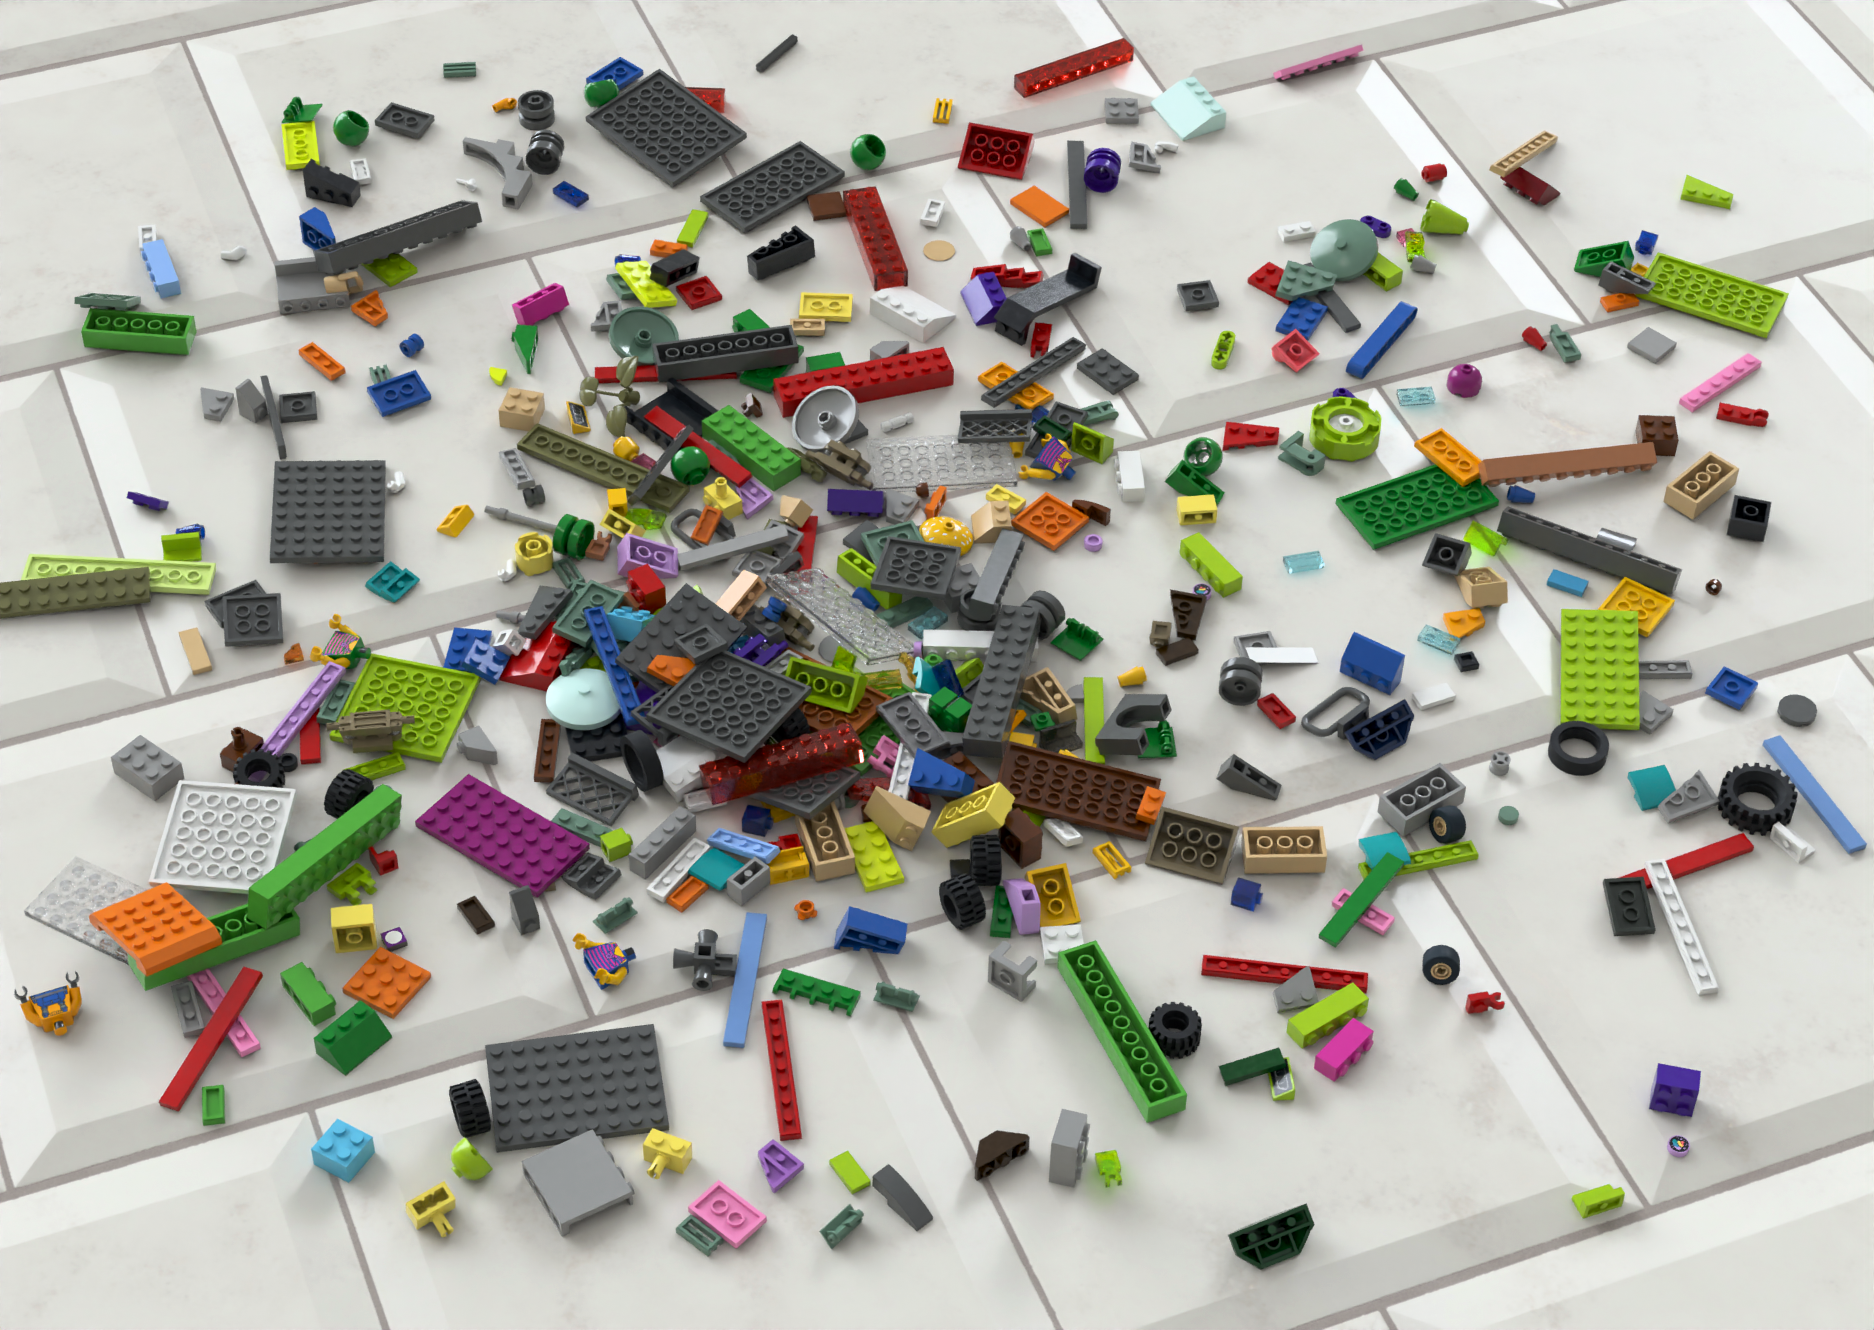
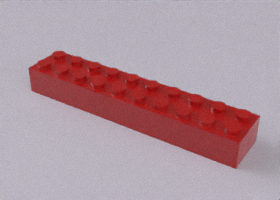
[773,347,954,418]

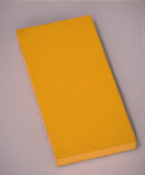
[978,362,1054,412]
[1414,428,1481,487]

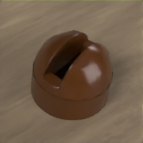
[916,482,929,497]
[1705,579,1722,595]

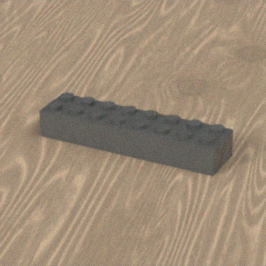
[652,325,799,383]

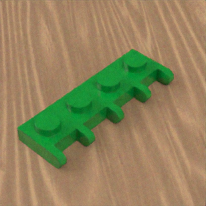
[772,968,861,1016]

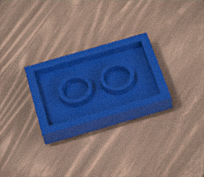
[586,57,644,90]
[1275,297,1328,341]
[367,370,431,417]
[443,627,492,673]

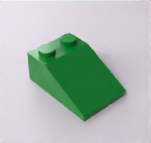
[1574,241,1634,277]

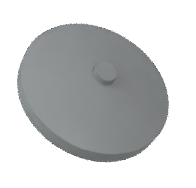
[792,386,859,452]

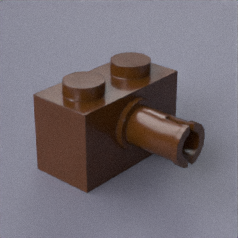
[220,727,264,772]

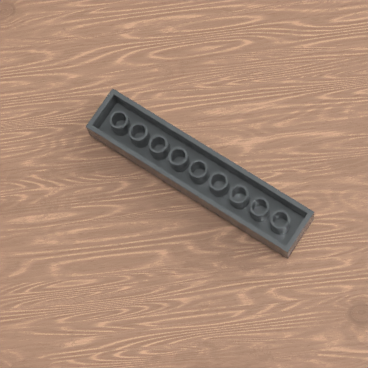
[313,200,482,275]
[962,605,1041,759]

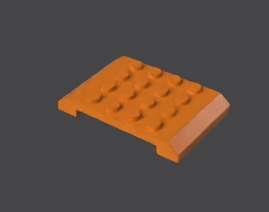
[89,882,222,976]

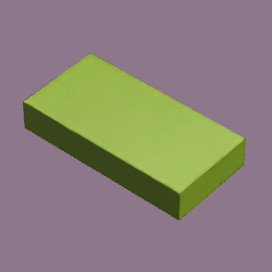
[829,1150,871,1194]

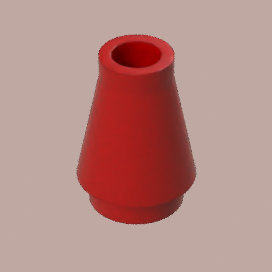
[1522,326,1547,351]

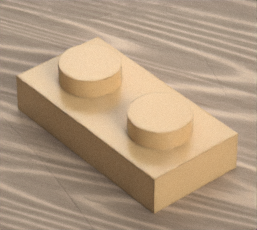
[790,319,825,336]

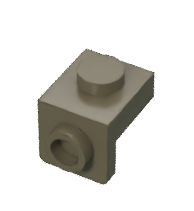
[1149,621,1172,648]

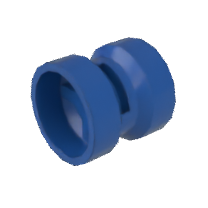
[399,333,424,357]
[762,596,787,623]

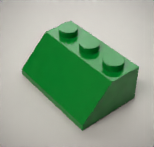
[314,1000,392,1076]

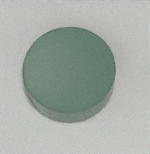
[1498,806,1519,825]

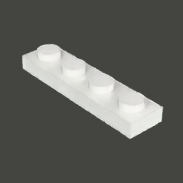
[647,838,711,903]

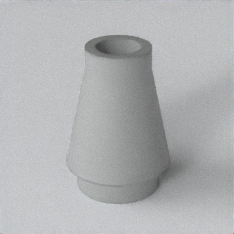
[1010,226,1031,251]
[1410,255,1437,274]

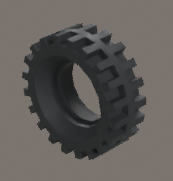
[1718,763,1798,836]

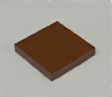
[807,191,846,221]

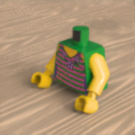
[310,614,371,669]

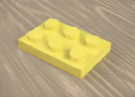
[799,292,853,322]

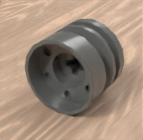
[526,130,565,175]

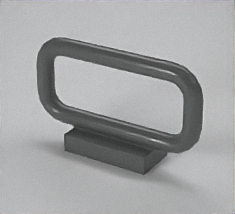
[671,505,736,550]
[1301,687,1370,740]

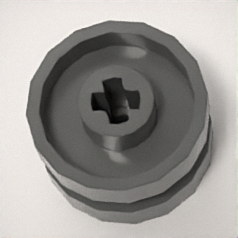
[518,90,555,130]
[957,588,1002,631]
[1021,590,1065,640]
[1219,657,1263,706]

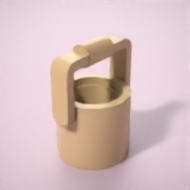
[324,271,364,295]

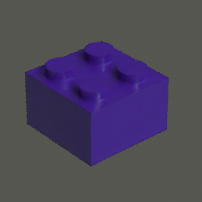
[1649,1063,1701,1117]

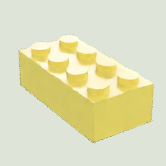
[931,782,1015,848]

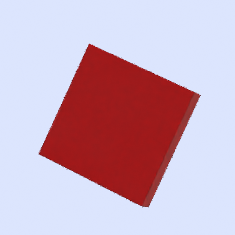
[676,276,722,310]

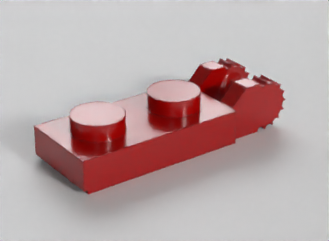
[1030,322,1052,358]
[1716,402,1769,427]

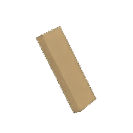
[179,627,212,675]

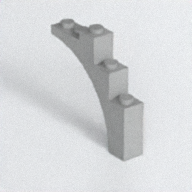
[463,137,532,209]

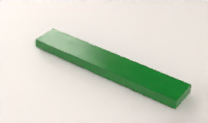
[1319,852,1404,948]

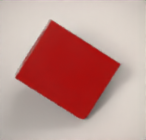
[368,846,399,876]

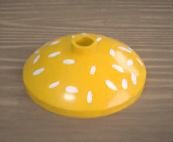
[919,516,973,556]

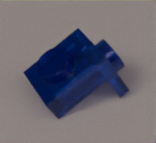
[1635,230,1658,255]

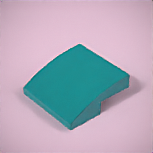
[365,561,420,603]
[912,656,946,696]
[1627,765,1676,811]
[1358,832,1411,870]
[688,847,745,891]

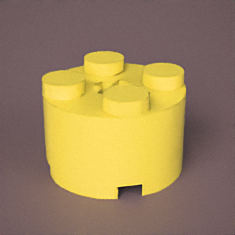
[515,532,554,576]

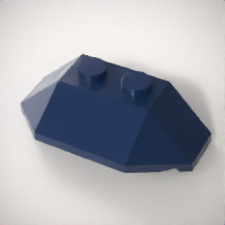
[1344,699,1414,760]

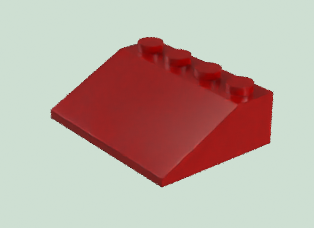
[958,122,1035,180]
[499,621,579,692]

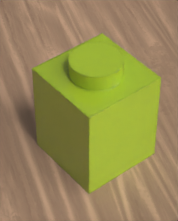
[600,827,633,862]

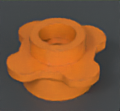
[794,900,817,920]

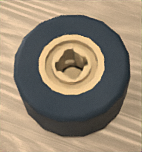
[1429,805,1466,844]
[1422,945,1460,985]

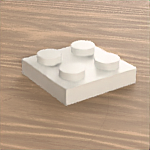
[1040,924,1084,964]

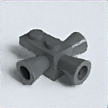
[673,929,737,991]

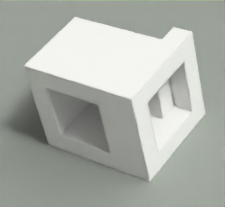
[492,629,527,656]

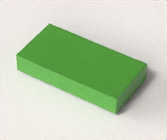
[1027,228,1053,256]
[202,1085,225,1126]

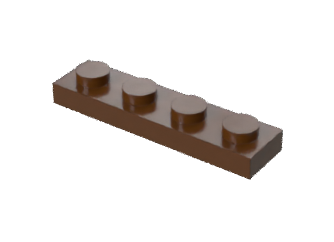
[534,719,561,783]

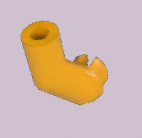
[492,98,517,112]

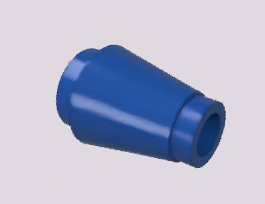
[1507,485,1535,503]
[852,586,880,612]

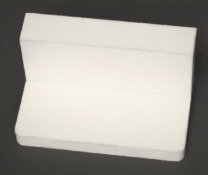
[1770,822,1815,863]

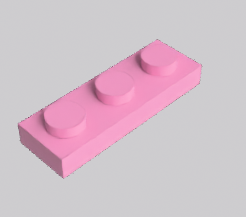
[1332,888,1395,935]

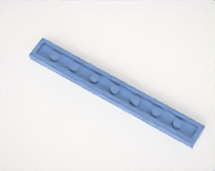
[1763,735,1867,854]
[723,912,767,1048]

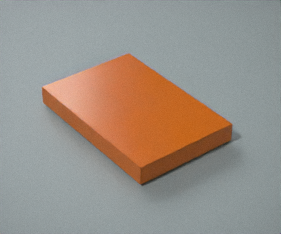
[1010,185,1069,227]

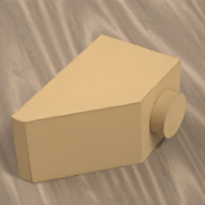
[780,495,813,528]

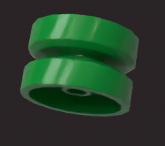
[552,514,595,560]

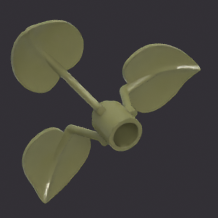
[580,356,640,437]

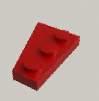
[1222,422,1279,451]

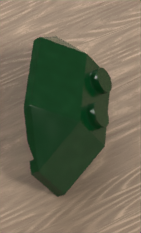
[1228,1203,1315,1270]

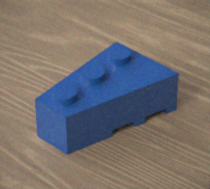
[908,748,975,798]
[834,906,908,954]

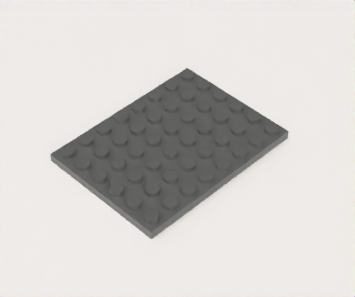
[585,69,747,187]
[270,460,386,563]
[485,1024,669,1153]

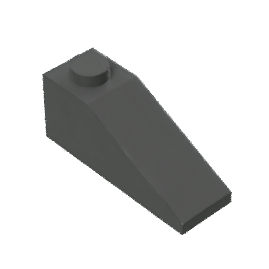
[1598,261,1656,294]
[1216,754,1282,801]

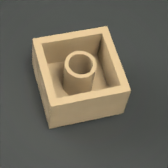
[498,387,545,431]

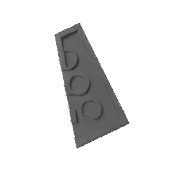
[518,585,573,640]

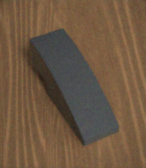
[872,1164,933,1231]

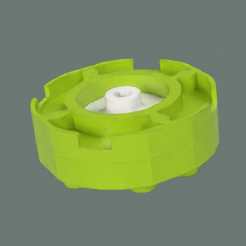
[1309,396,1382,462]

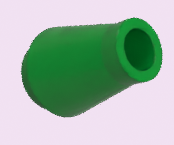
[1394,178,1419,201]

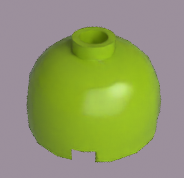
[451,1137,493,1180]

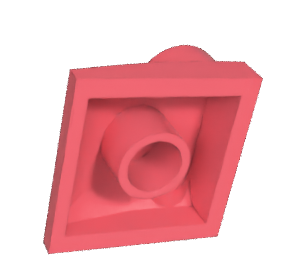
[1272,329,1320,373]

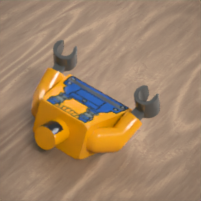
[14,971,82,1036]

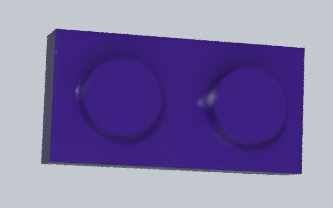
[126,491,169,511]

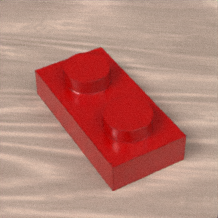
[1257,693,1296,729]

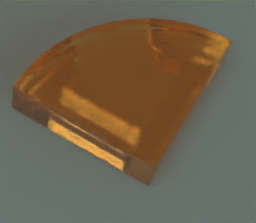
[284,643,304,665]

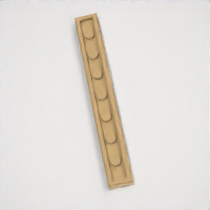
[1489,130,1558,177]

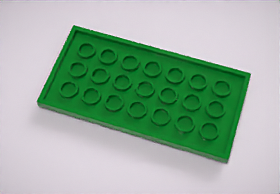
[1335,464,1499,550]

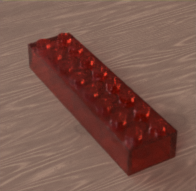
[843,186,908,291]
[699,722,865,805]

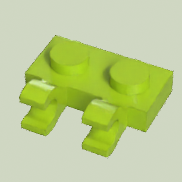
[326,863,377,906]

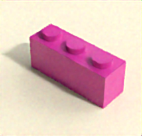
[512,283,569,326]
[1314,1018,1374,1082]

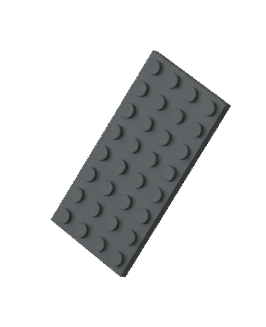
[700,141,845,233]

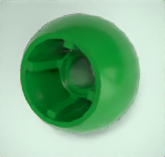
[584,79,619,109]
[333,110,369,146]
[850,134,886,170]
[1183,437,1223,477]
[670,446,710,485]

